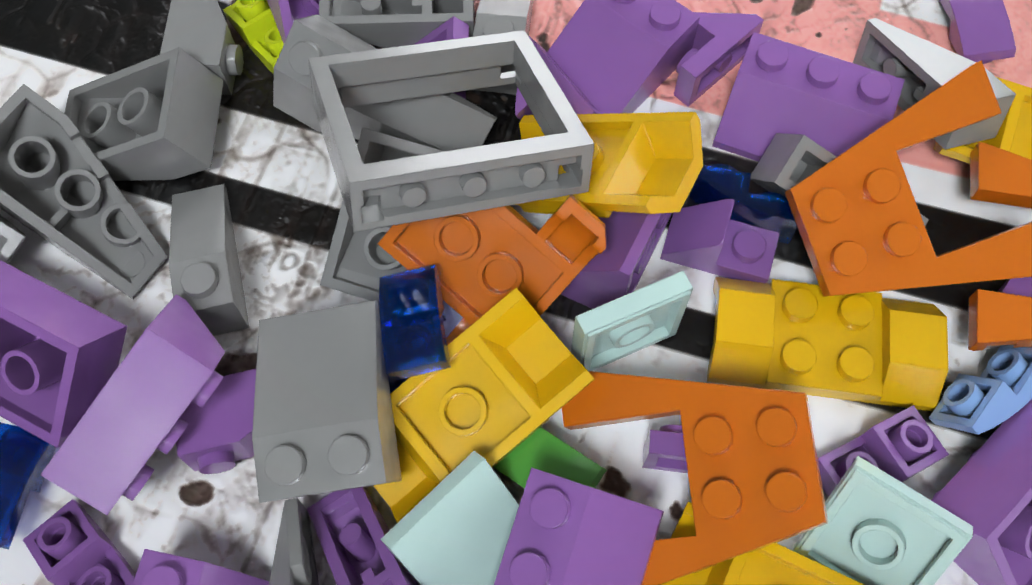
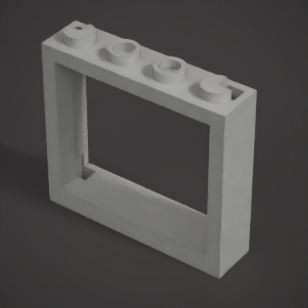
[308,30,594,232]

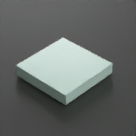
[571,271,693,371]
[380,451,519,585]
[793,456,973,585]

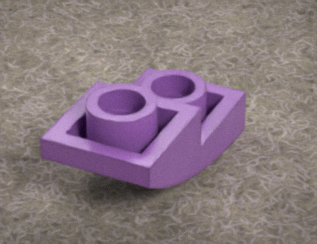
[939,0,1016,64]
[818,405,949,497]
[23,499,136,585]

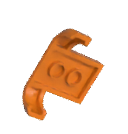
[378,195,607,366]

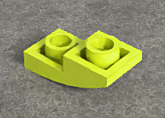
[223,0,284,74]

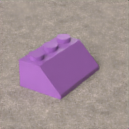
[712,32,905,162]
[561,211,673,309]
[0,260,127,448]
[41,294,225,515]
[931,399,1032,585]
[494,467,664,585]

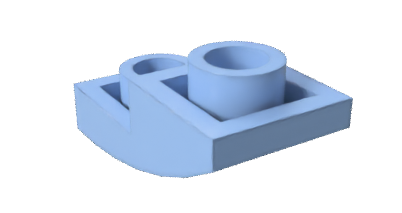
[929,345,1032,435]

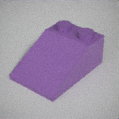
[547,0,700,114]

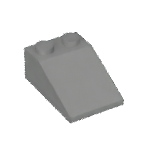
[64,47,224,181]
[320,127,444,317]
[252,300,402,503]

